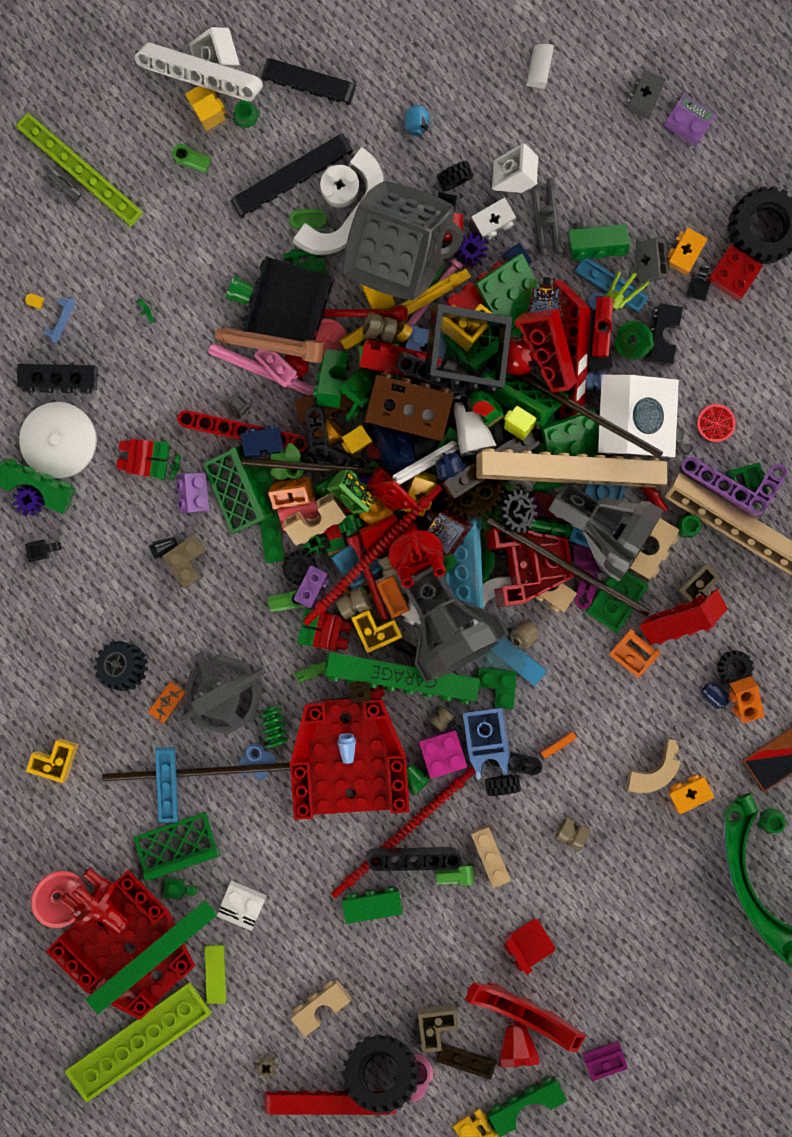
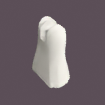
[454,399,497,457]

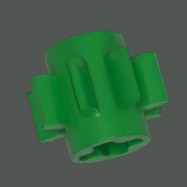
[338,514,364,536]
[303,534,325,554]

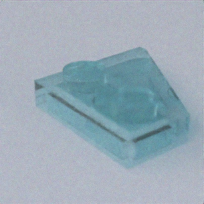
[485,637,527,673]

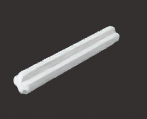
[392,441,459,485]

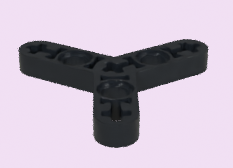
[285,405,365,480]

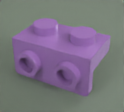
[176,473,209,514]
[294,566,330,608]

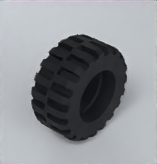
[727,186,792,264]
[342,1034,419,1114]

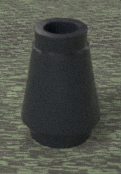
[149,537,178,559]

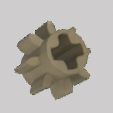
[254,1053,279,1080]

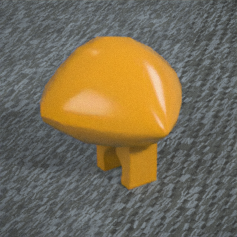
[359,496,393,525]

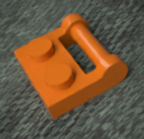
[609,628,661,678]

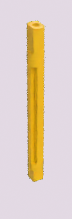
[340,268,471,351]

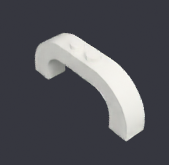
[293,147,384,255]

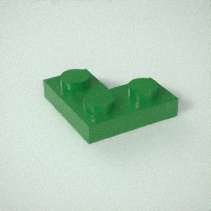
[478,668,517,710]

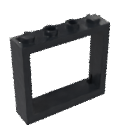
[424,304,512,392]

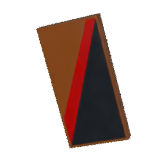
[742,727,792,793]

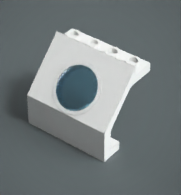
[598,375,679,458]

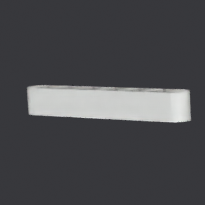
[135,43,263,101]

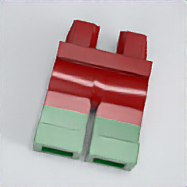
[116,438,170,480]
[297,607,353,651]

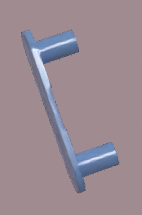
[44,298,75,343]

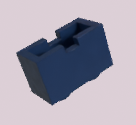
[241,425,285,458]

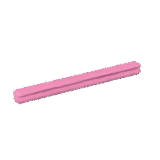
[208,343,315,396]

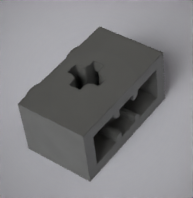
[626,70,666,119]
[635,238,669,282]

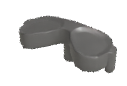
[676,430,693,455]

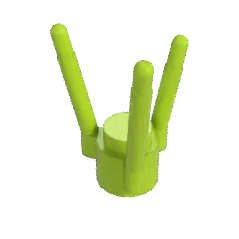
[605,271,650,311]

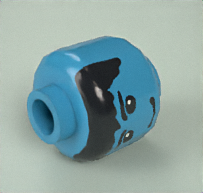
[404,105,430,136]

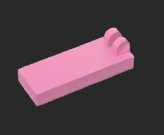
[254,349,298,387]

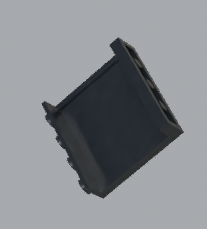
[243,256,335,342]

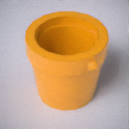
[314,418,344,445]

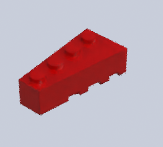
[446,260,508,310]
[514,308,577,393]
[359,338,442,384]
[639,589,728,645]

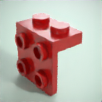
[366,468,417,510]
[504,918,556,975]

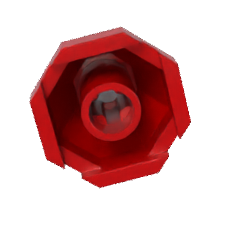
[499,1021,540,1068]

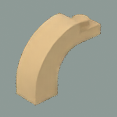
[626,738,681,793]

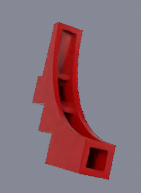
[464,982,586,1052]

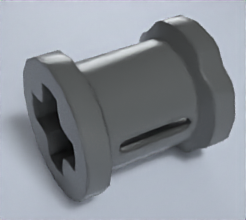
[227,391,252,417]

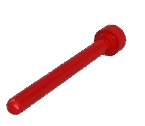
[323,305,408,321]
[346,533,388,622]

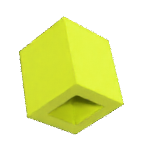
[504,406,537,441]

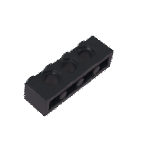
[17,364,98,394]

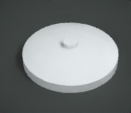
[19,402,97,479]

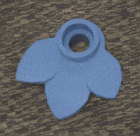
[239,743,276,781]

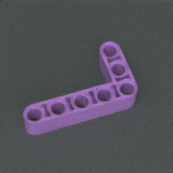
[681,457,787,517]

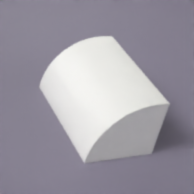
[526,44,554,89]

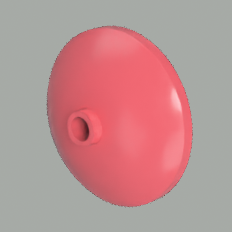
[31,871,88,928]

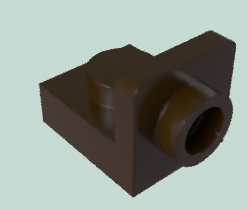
[350,682,371,703]

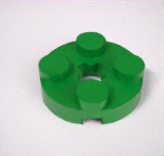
[614,321,654,360]

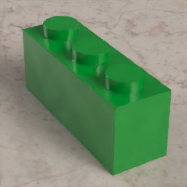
[568,224,630,260]
[342,886,403,924]

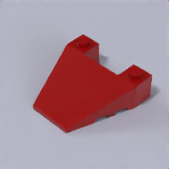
[485,528,574,608]

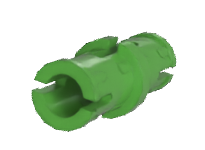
[294,660,326,684]

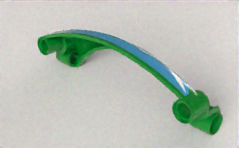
[722,793,792,968]

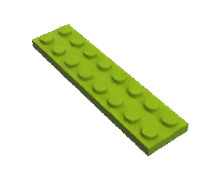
[64,981,212,1103]

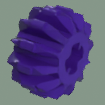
[456,232,489,266]
[12,484,45,516]

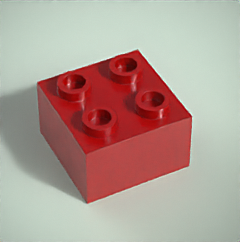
[706,245,763,301]

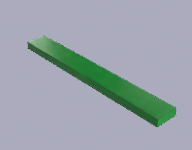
[86,900,217,1015]

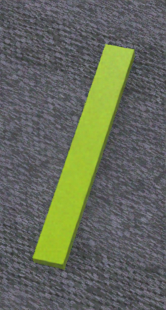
[15,112,144,227]

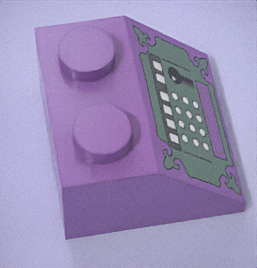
[663,93,716,146]

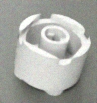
[320,165,360,208]

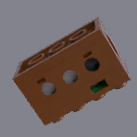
[364,372,454,441]

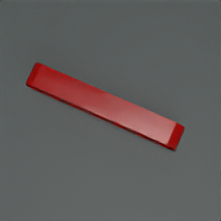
[177,410,308,454]
[265,1091,397,1115]

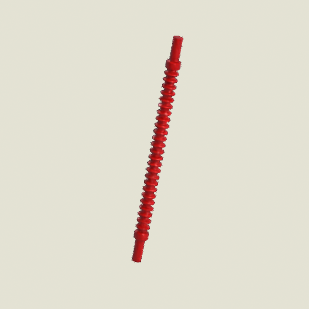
[302,484,443,626]
[331,766,476,899]

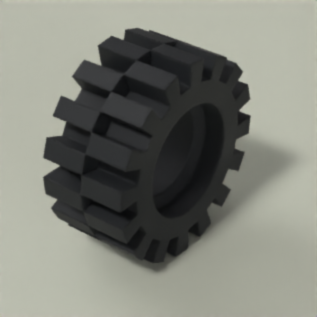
[436,161,474,192]
[282,551,318,585]
[717,650,754,684]
[485,774,521,796]

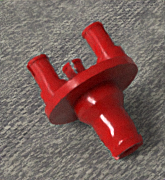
[388,522,446,588]
[59,867,128,934]

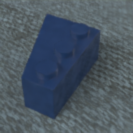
[365,422,415,475]

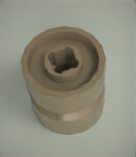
[362,312,397,344]
[336,586,371,619]
[555,816,591,851]

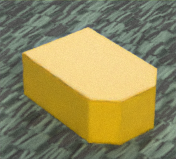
[25,293,45,309]

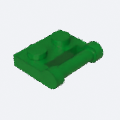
[725,462,768,504]

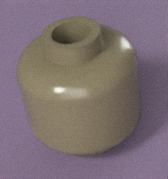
[510,621,539,649]

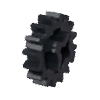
[497,490,538,533]

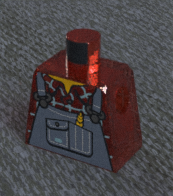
[527,277,566,323]
[424,510,474,556]

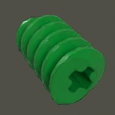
[258,706,288,748]

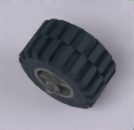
[94,641,148,692]

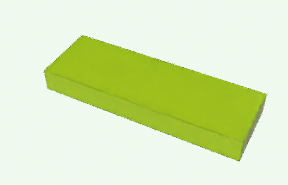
[205,945,226,1004]

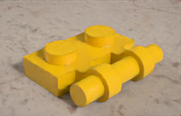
[453,1108,499,1137]

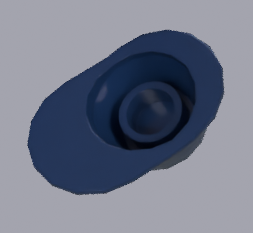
[435,452,466,480]

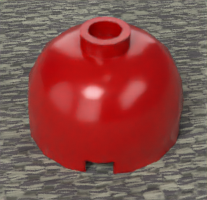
[496,335,532,375]

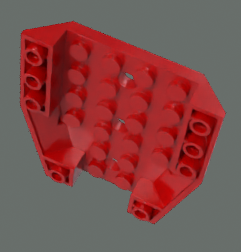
[290,697,410,820]
[45,870,196,1020]

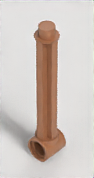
[215,327,324,363]

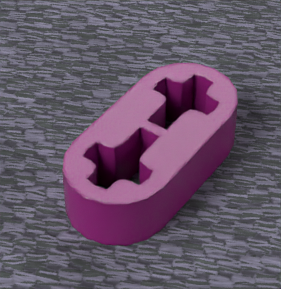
[574,573,596,609]

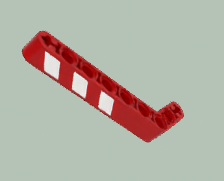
[541,279,591,420]

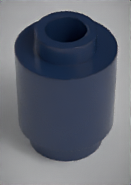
[700,681,730,709]

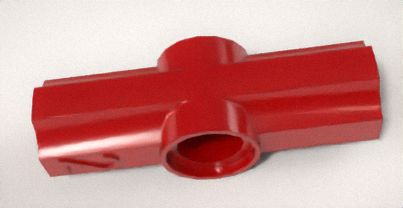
[591,297,614,358]

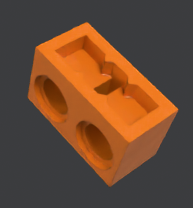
[268,477,314,510]
[729,676,765,724]

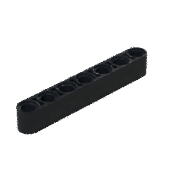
[230,134,354,218]

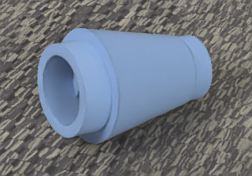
[337,733,356,764]

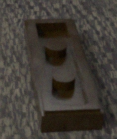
[436,1042,497,1080]

